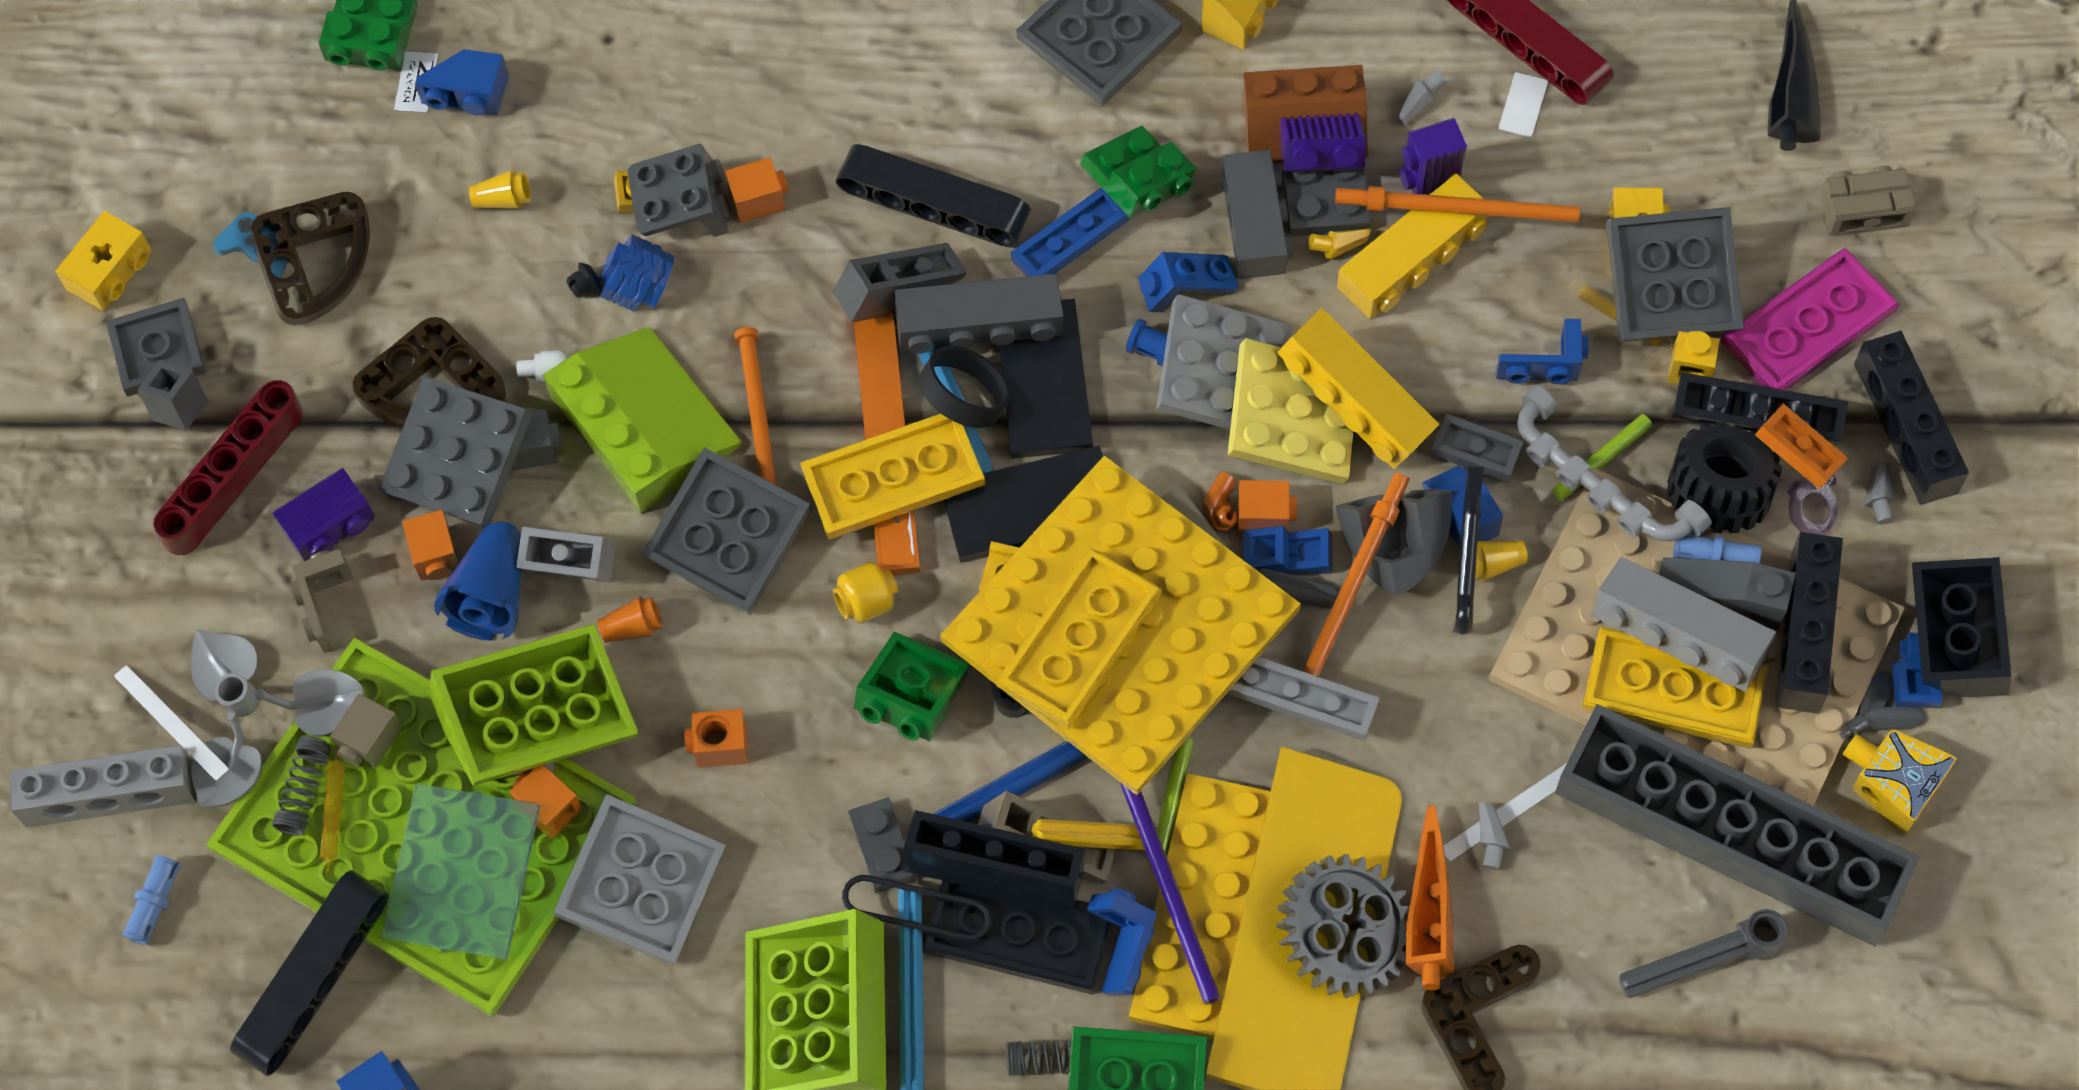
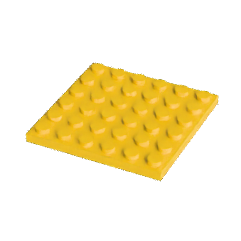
[940,456,1301,795]

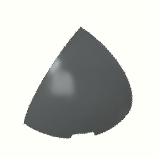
[1336,489,1452,595]

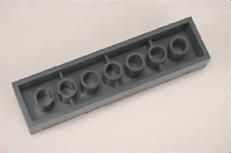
[1555,704,1920,947]

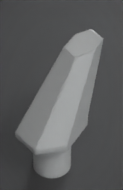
[1399,70,1447,125]
[1864,463,1895,524]
[1479,802,1512,870]

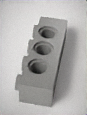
[10,745,196,828]

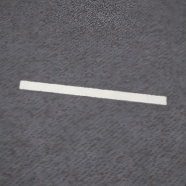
[114,665,229,780]
[1444,763,1567,861]

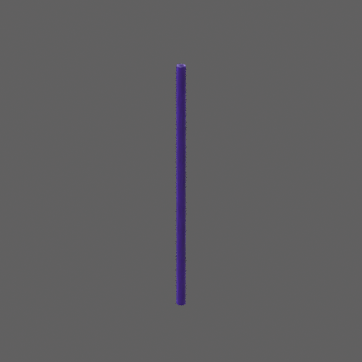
[1119,782,1221,1005]

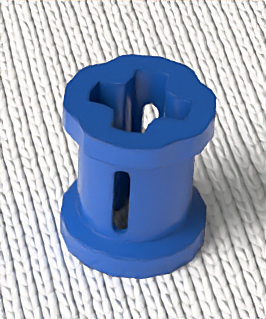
[1126,318,1167,367]

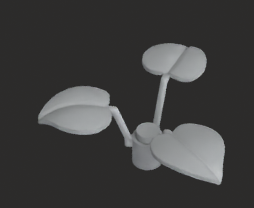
[191,630,364,808]

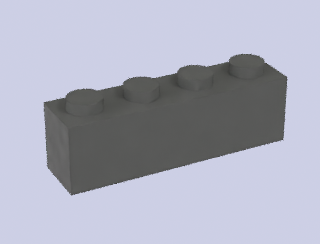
[895,273,1063,354]

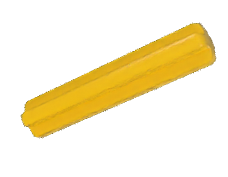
[1032,819,1145,850]

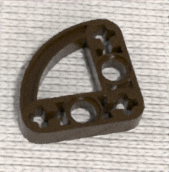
[250,192,370,326]
[352,317,507,428]

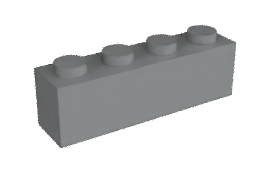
[1591,557,1776,692]

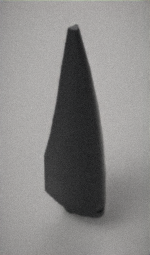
[1768,0,1821,151]

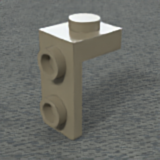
[290,549,353,652]

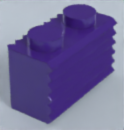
[1280,112,1366,172]
[1399,118,1467,195]
[272,467,375,561]

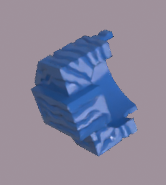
[599,234,674,312]

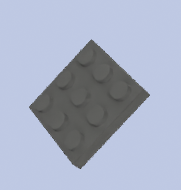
[1016,0,1182,106]
[1606,207,1744,342]
[378,376,533,528]
[641,447,813,615]

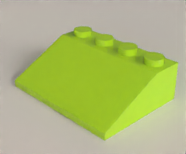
[543,327,742,514]
[429,624,638,786]
[745,909,886,1090]

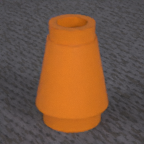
[597,596,663,643]

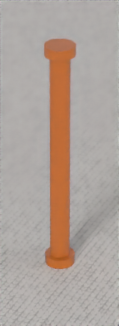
[734,327,777,486]

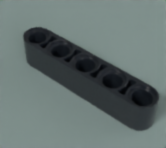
[835,144,1031,247]
[230,870,389,1076]

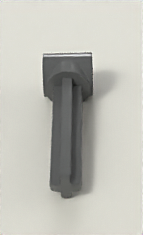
[1619,909,1787,998]

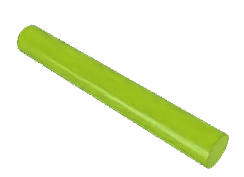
[1552,414,1653,501]
[1156,737,1194,857]

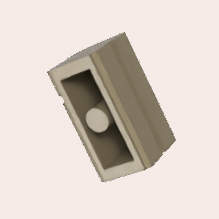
[1819,166,1916,236]

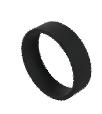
[919,346,1011,428]

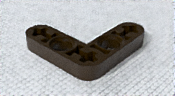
[1421,944,1541,1090]

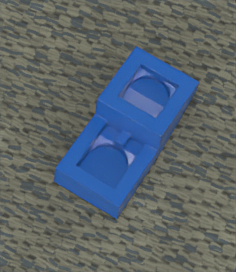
[1243,526,1333,575]

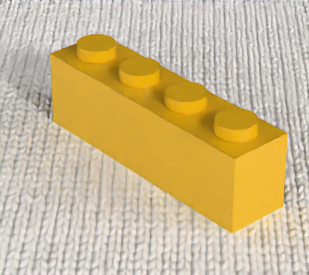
[1337,173,1488,320]
[1277,308,1439,469]

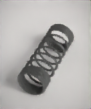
[272,736,331,835]
[1006,1039,1071,1076]

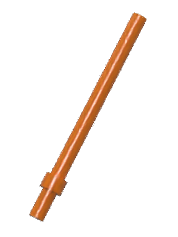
[1335,186,1580,223]
[1303,472,1410,677]

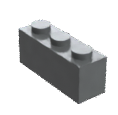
[1222,149,1294,279]

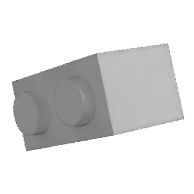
[516,526,616,583]

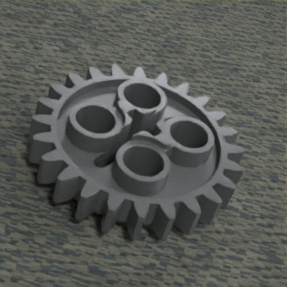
[1276,854,1410,998]

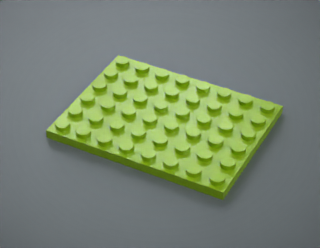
[206,637,637,1018]

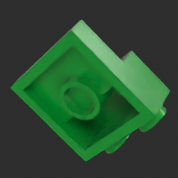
[319,0,418,71]
[1080,125,1197,218]
[854,632,970,742]

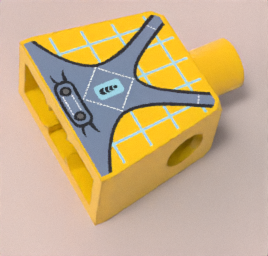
[1842,730,1957,836]

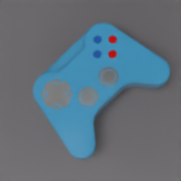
[213,212,288,278]

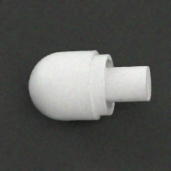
[517,350,571,383]

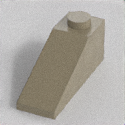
[978,791,1116,884]

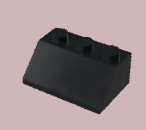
[1912,557,2012,697]

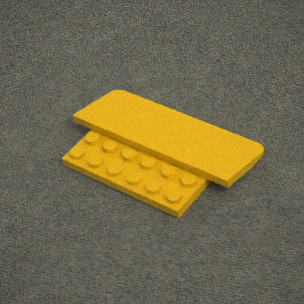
[1129,746,1402,1090]

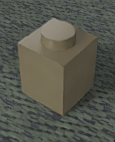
[330,694,403,770]

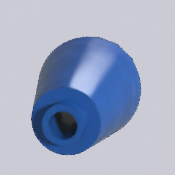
[434,522,522,641]

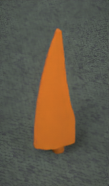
[1406,805,1454,990]

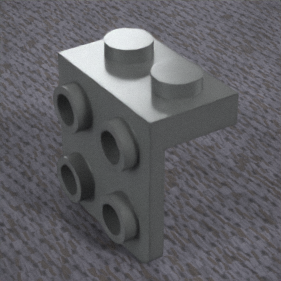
[628,143,731,237]

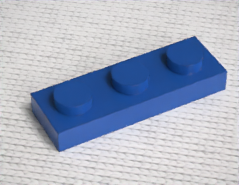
[1011,188,1130,276]

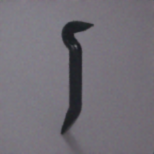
[1453,465,1484,635]

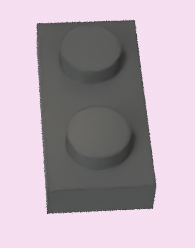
[1430,413,1524,483]
[848,797,916,893]

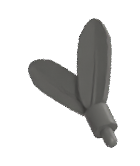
[1840,671,1925,739]

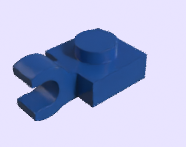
[1892,633,1942,708]

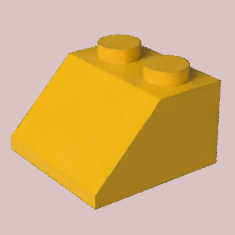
[1202,0,1279,49]

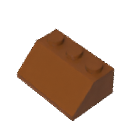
[1242,65,1368,164]

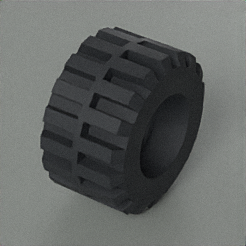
[1667,422,1782,534]

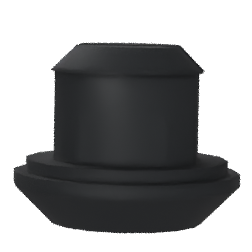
[566,262,601,298]

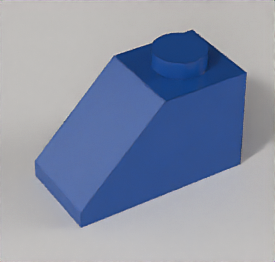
[1422,465,1503,549]

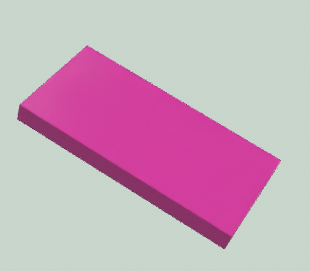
[1720,247,1900,391]

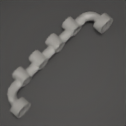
[1517,385,1712,542]

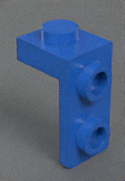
[1138,252,1238,312]
[1496,319,1589,385]
[1087,888,1157,996]

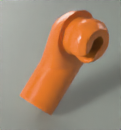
[1202,472,1238,531]

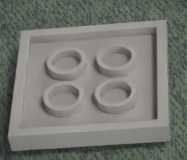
[1156,294,1292,429]
[553,794,726,966]

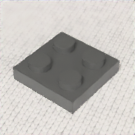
[1282,161,1370,236]
[106,298,206,397]

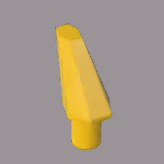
[1308,228,1371,259]

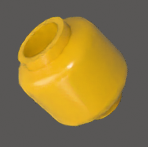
[833,562,898,624]

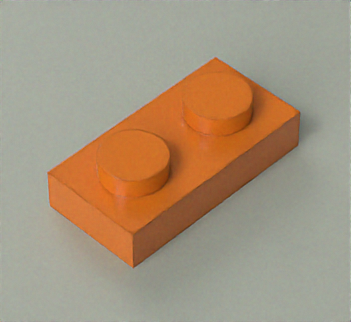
[1755,403,1848,490]

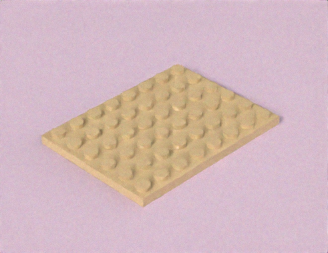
[1488,468,1905,806]

